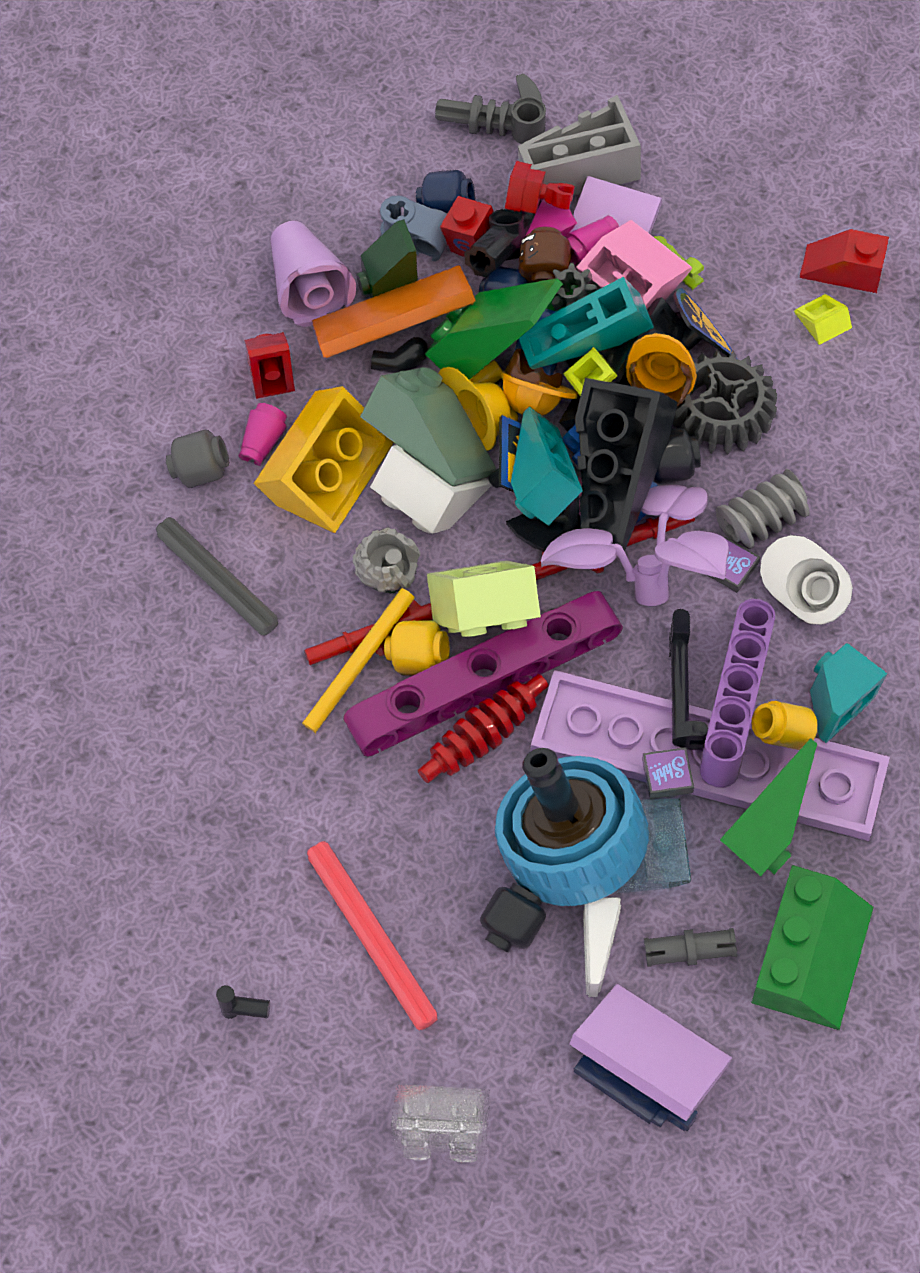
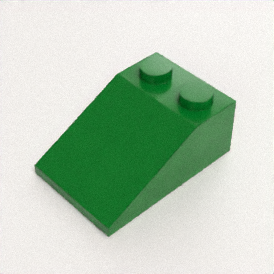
[425,278,563,380]
[720,738,817,876]

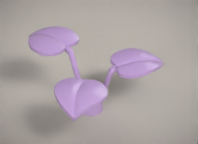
[541,485,729,606]

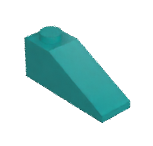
[519,277,654,369]
[511,407,583,526]

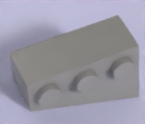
[518,95,641,200]

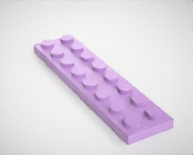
[531,670,890,841]

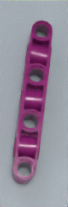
[343,591,623,756]

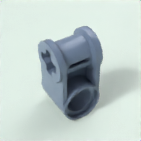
[380,195,447,262]

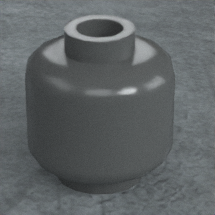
[166,429,230,488]

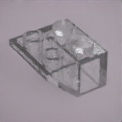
[391,1085,490,1162]

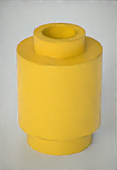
[751,701,817,750]

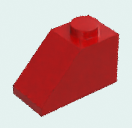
[799,229,889,293]
[244,332,295,399]

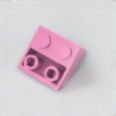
[576,220,692,309]

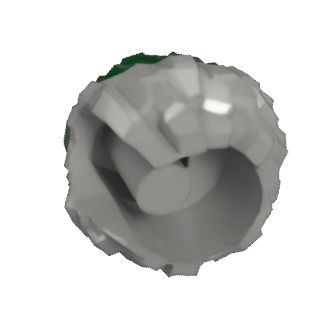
[353,528,421,594]

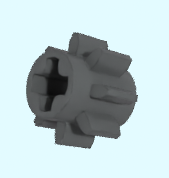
[552,263,597,311]

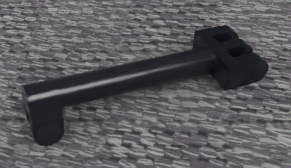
[669,609,708,750]

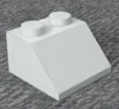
[370,445,492,534]

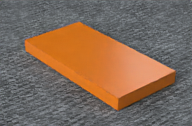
[312,265,475,358]

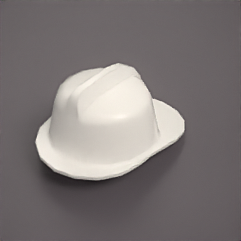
[760,535,853,625]

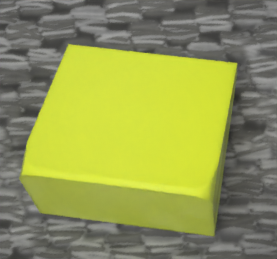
[794,294,852,345]
[563,347,617,396]

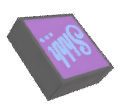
[707,537,760,593]
[642,747,694,799]

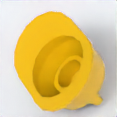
[438,367,518,451]

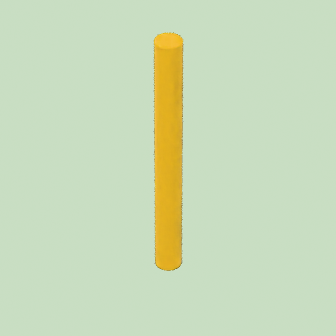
[302,588,415,733]

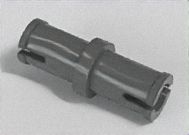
[644,928,737,967]

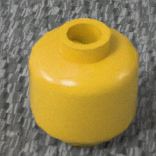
[384,620,450,675]

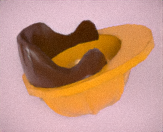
[626,333,697,406]
[500,349,578,416]

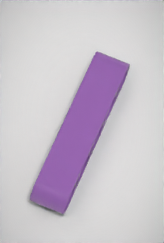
[700,599,775,788]

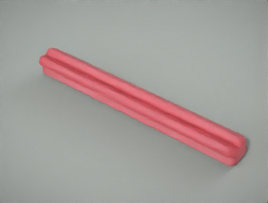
[307,841,438,1030]

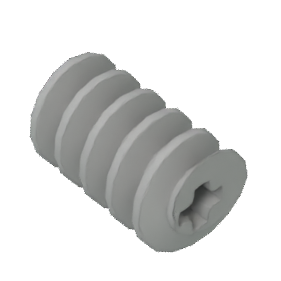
[716,468,810,549]

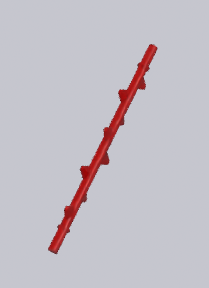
[304,517,695,665]

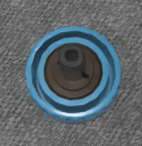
[495,748,649,906]

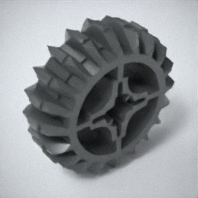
[673,349,777,455]

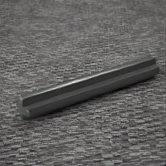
[156,517,278,636]

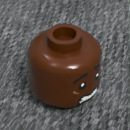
[518,227,571,283]

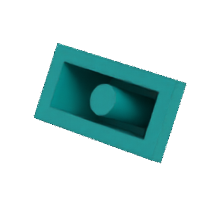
[810,643,888,743]

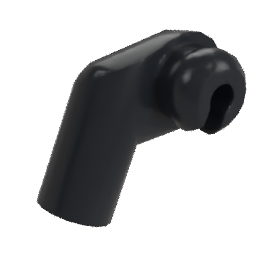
[371,337,428,373]

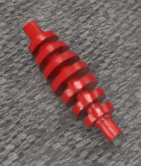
[418,674,549,783]

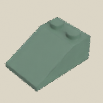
[360,367,496,487]

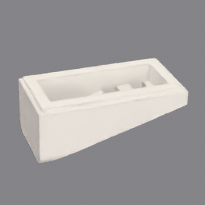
[583,898,621,997]

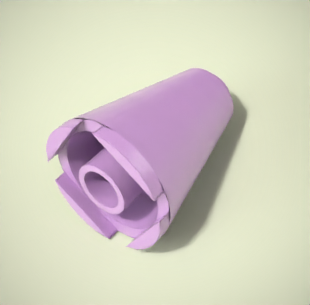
[271,221,356,327]

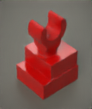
[505,161,575,214]

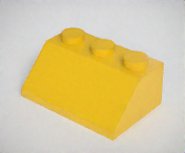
[253,386,394,533]

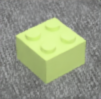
[427,561,541,637]

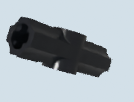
[464,200,542,278]

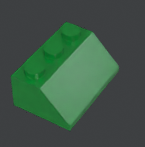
[751,865,874,1030]

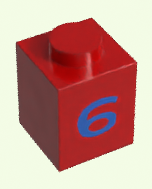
[440,196,494,257]

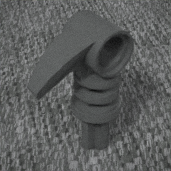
[435,73,546,144]

